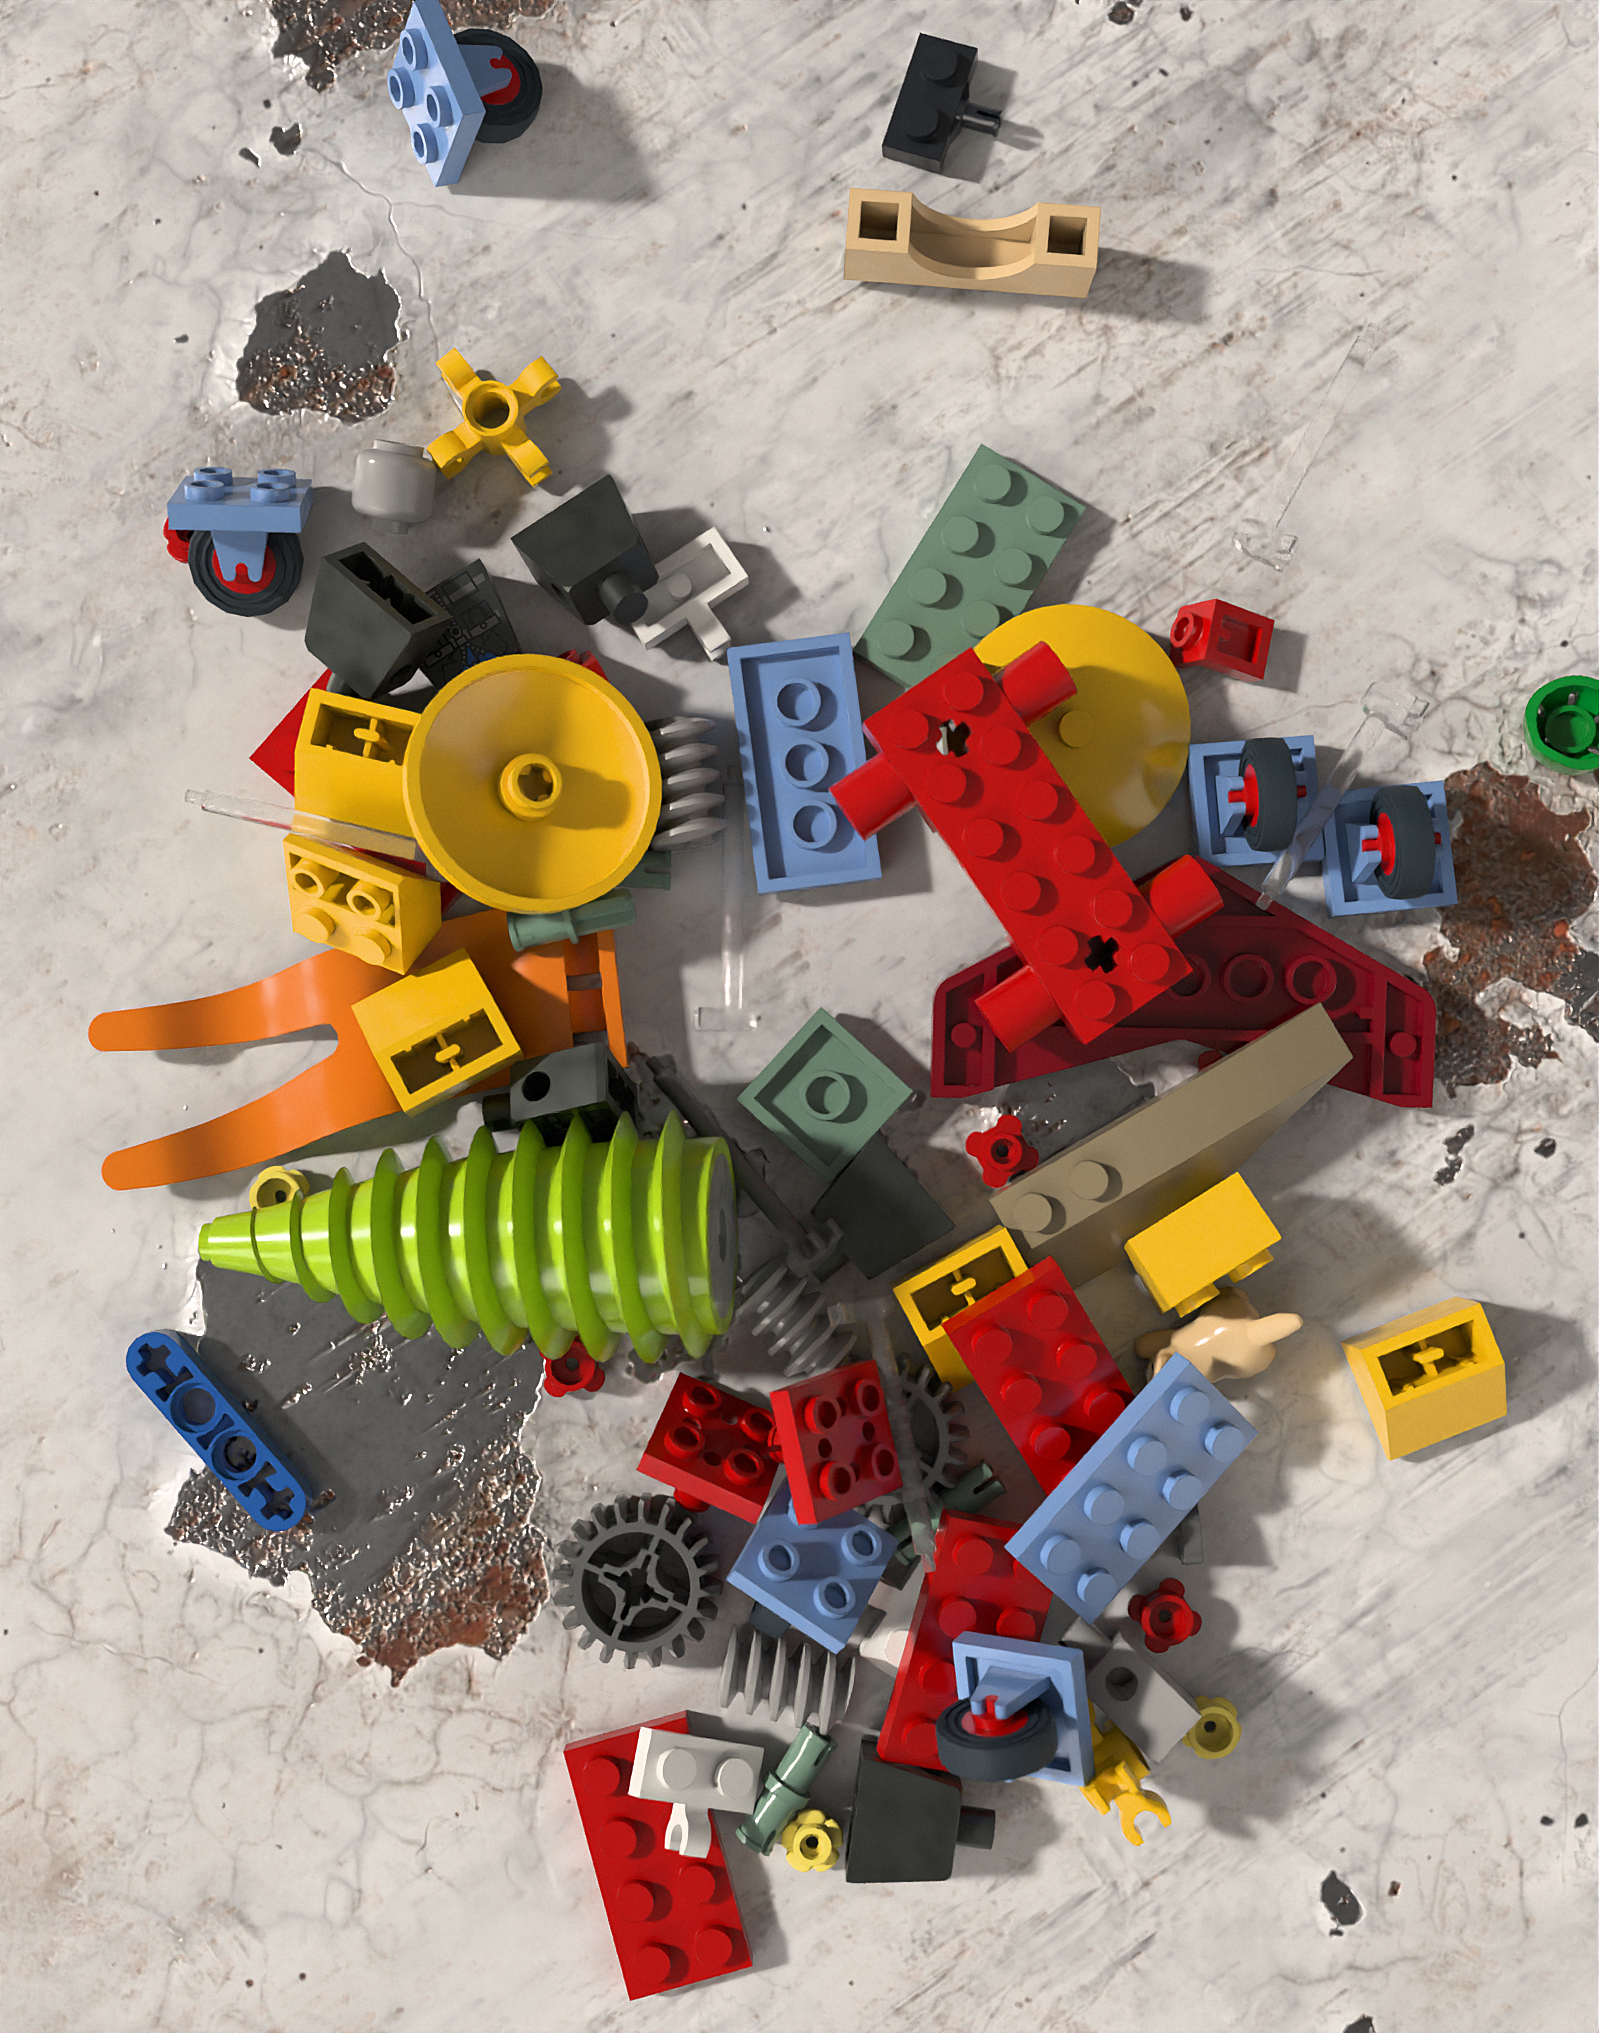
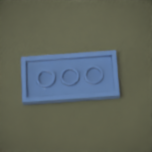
[726,632,882,896]
[1004,1352,1259,1625]

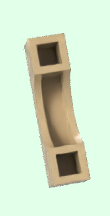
[843,188,1101,298]

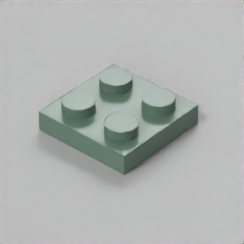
[737,1007,913,1184]

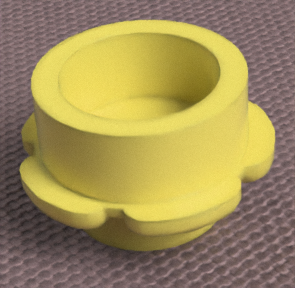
[249,1166,310,1209]
[1181,1695,1242,1759]
[781,1808,844,1872]

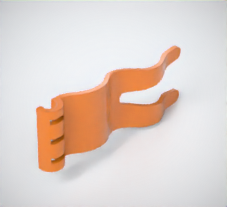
[88,908,629,1191]

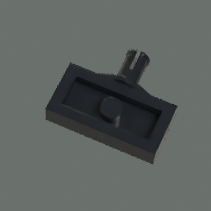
[882,33,1004,173]

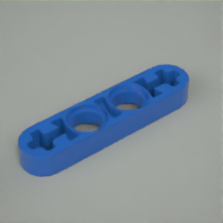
[126,1329,313,1532]

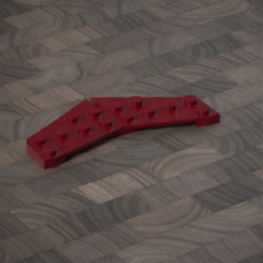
[929,855,1436,1108]

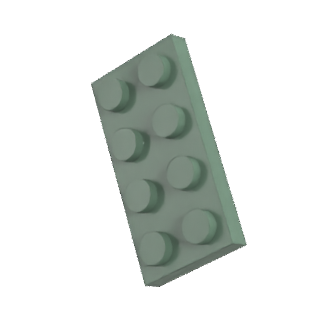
[852,443,1086,690]

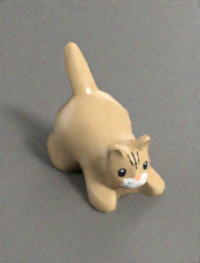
[1134,1286,1303,1384]

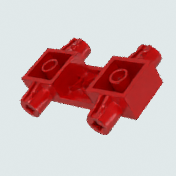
[828,641,1224,1053]

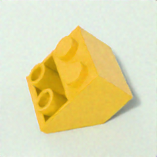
[294,688,421,853]
[283,833,442,975]
[351,947,524,1118]
[1124,1172,1282,1317]
[889,1224,1028,1395]
[1340,1296,1507,1461]

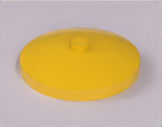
[942,604,1191,848]
[402,654,662,915]

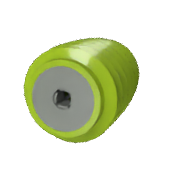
[198,1109,738,1364]

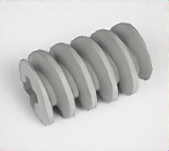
[644,716,728,851]
[735,1252,857,1379]
[718,1623,857,1735]

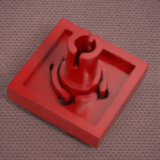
[767,1359,903,1525]
[636,1372,782,1524]

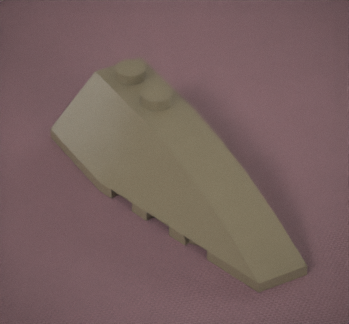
[989,1002,1353,1290]

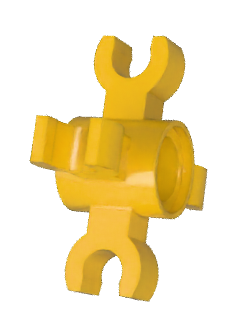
[426,347,562,488]
[1078,1696,1172,1847]

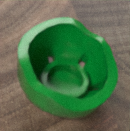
[1523,675,1599,776]

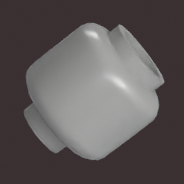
[352,439,437,535]

